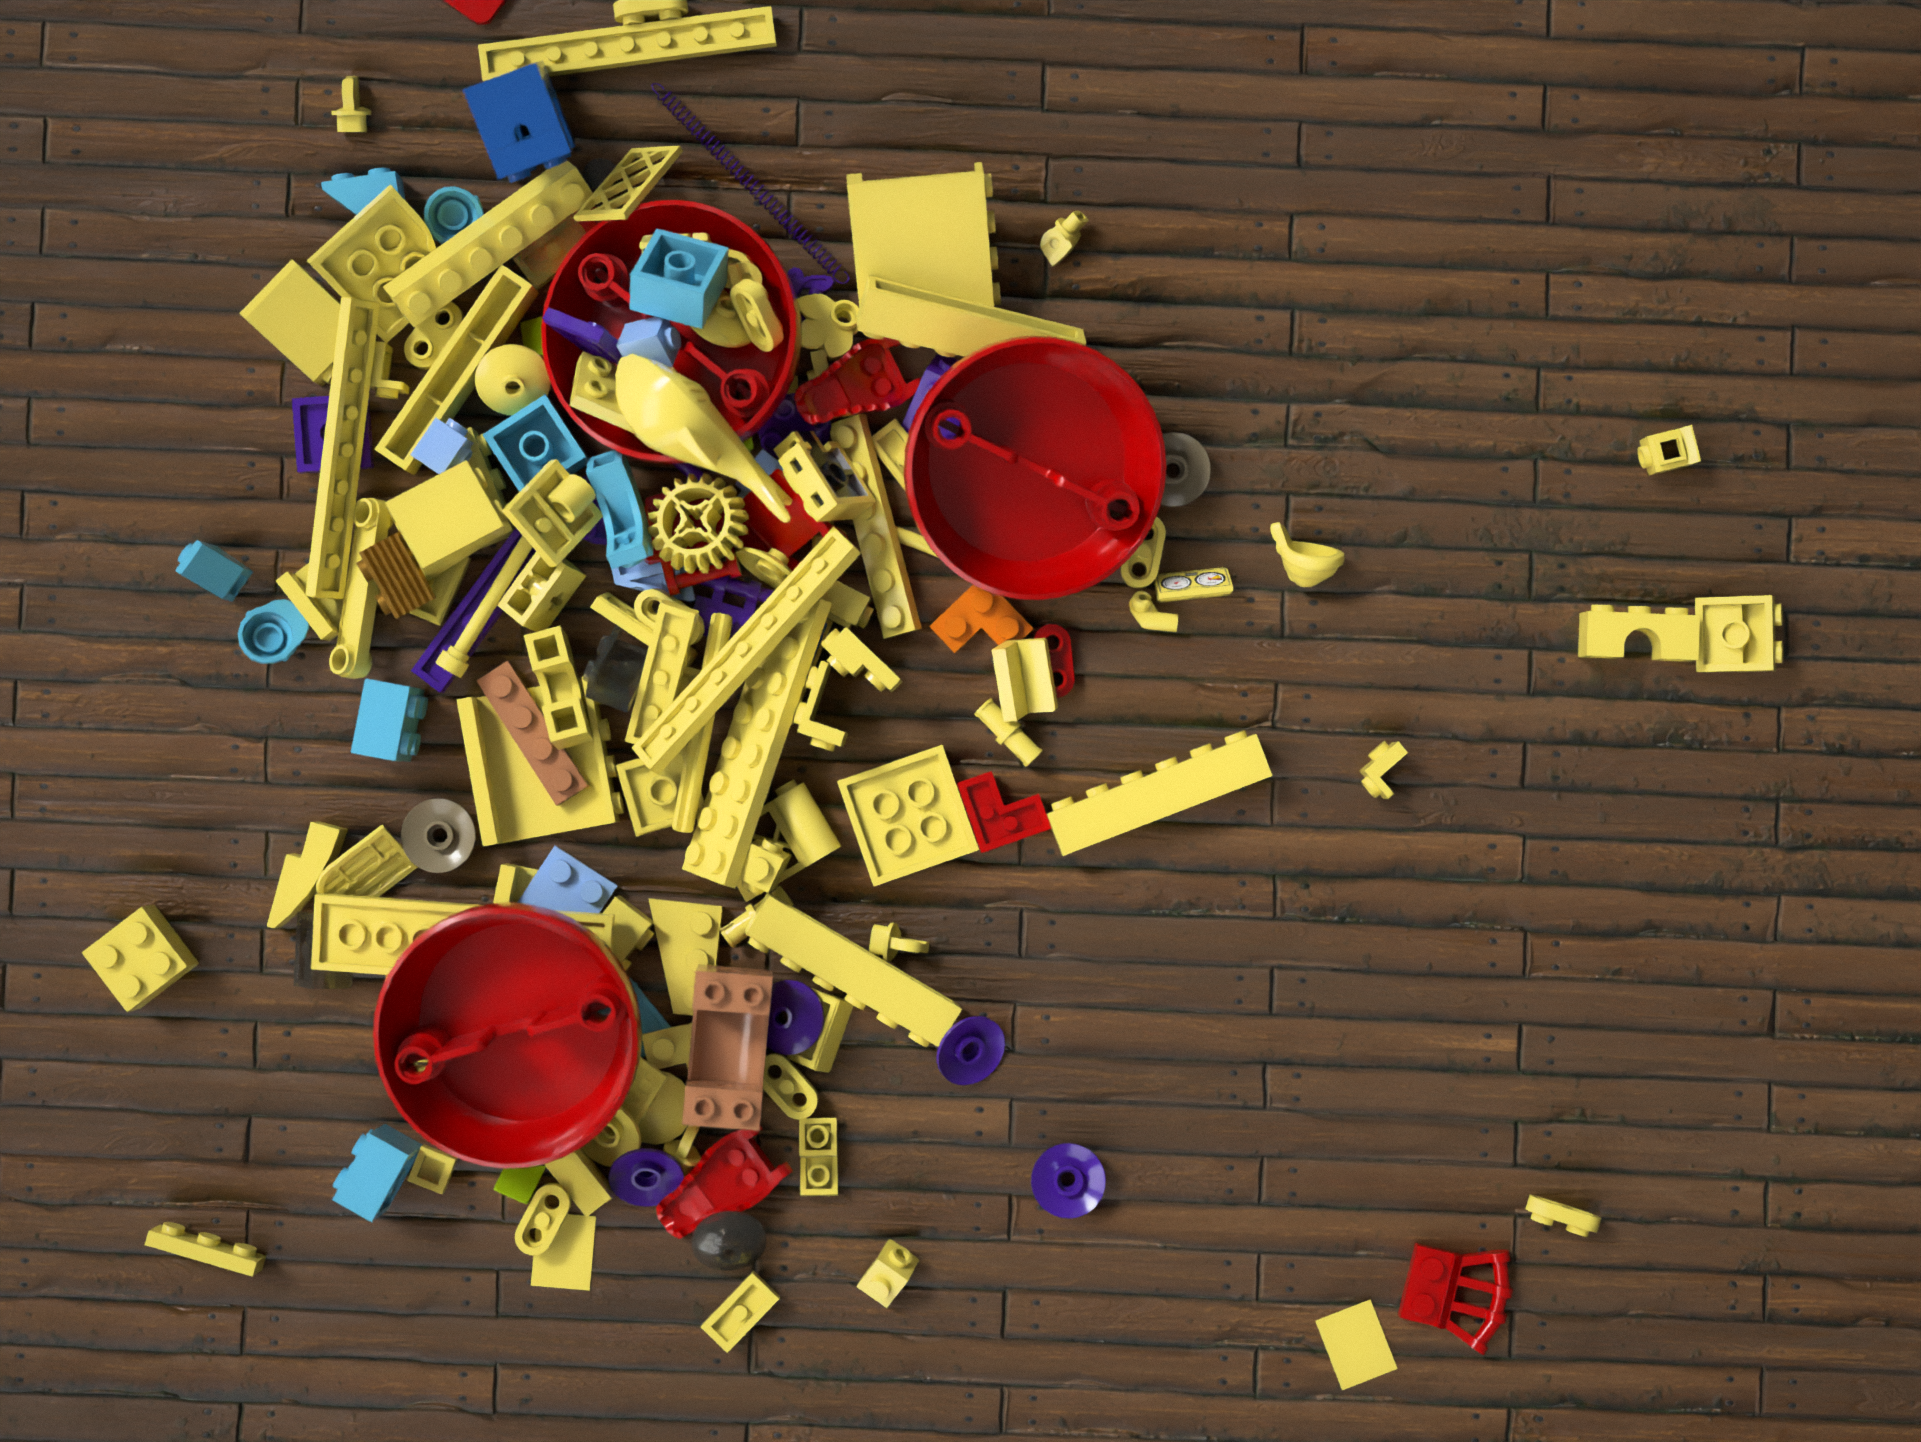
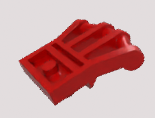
[1398,1243,1514,1356]

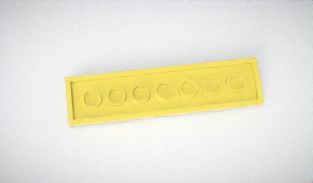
[682,598,832,889]
[311,893,615,975]

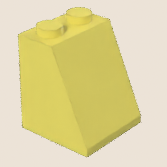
[239,260,340,387]
[385,460,507,581]

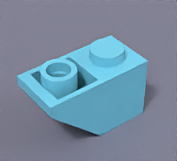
[321,168,406,216]
[175,540,253,601]

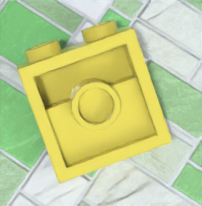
[1695,595,1783,672]
[821,627,902,692]

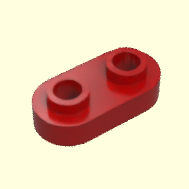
[1034,624,1074,698]

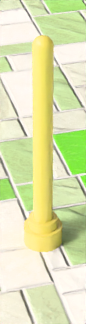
[435,535,533,678]

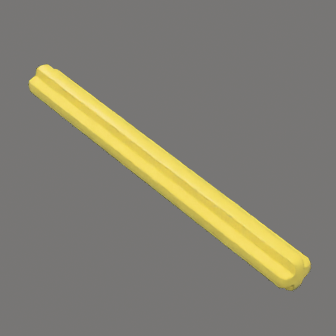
[672,613,733,833]

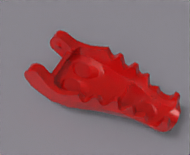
[794,337,922,425]
[656,1125,793,1239]

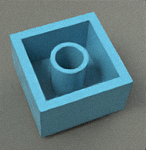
[630,229,729,329]
[483,394,589,492]
[351,678,428,762]
[332,1124,422,1222]

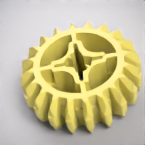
[648,473,749,574]

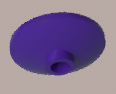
[766,980,824,1055]
[937,1016,1005,1085]
[1031,1143,1106,1218]
[609,1148,684,1207]

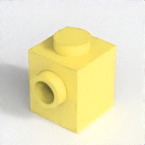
[739,838,792,895]

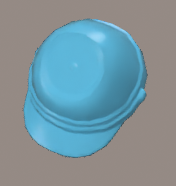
[424,186,484,245]
[238,599,309,664]

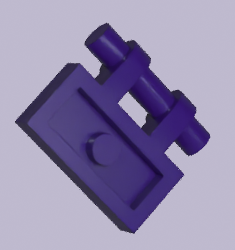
[693,575,775,640]

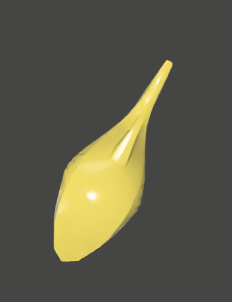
[616,354,792,523]

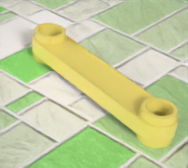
[329,497,394,679]

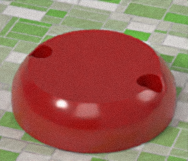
[541,200,802,464]
[904,335,1166,600]
[373,902,642,1168]

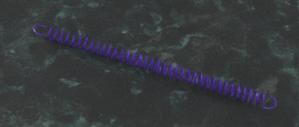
[651,83,850,284]

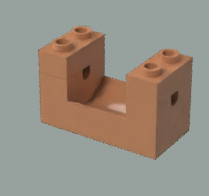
[682,964,773,1131]

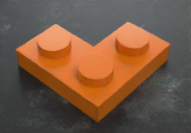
[929,585,1034,654]

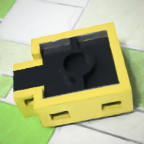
[773,431,876,522]

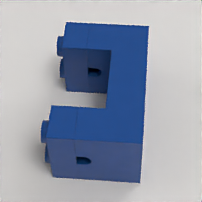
[463,60,576,183]

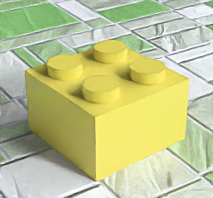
[82,905,199,1012]

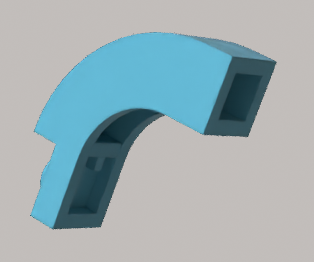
[586,450,653,569]

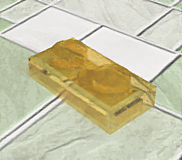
[513,214,587,290]

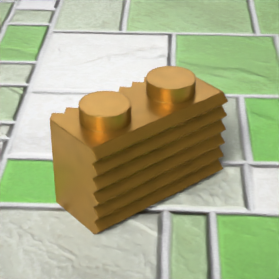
[356,531,437,619]

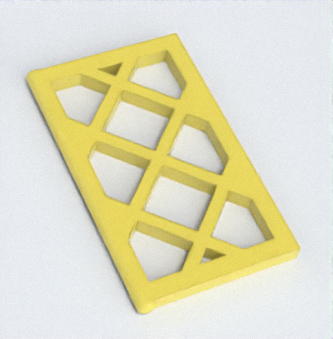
[573,146,683,222]

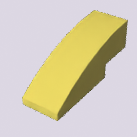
[267,821,348,928]

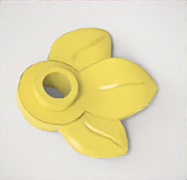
[798,294,859,359]

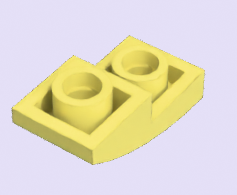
[799,1118,838,1196]

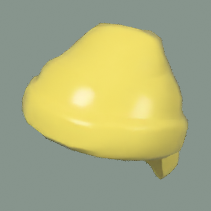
[1270,522,1345,587]

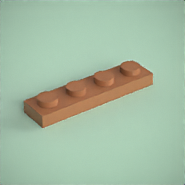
[477,661,589,806]

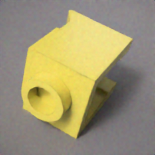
[1637,425,1701,476]
[821,580,874,630]

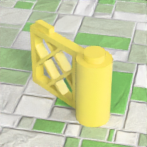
[736,780,841,902]

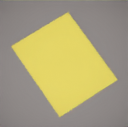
[531,1214,596,1291]
[1315,1299,1397,1390]

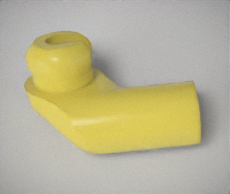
[1129,591,1178,632]

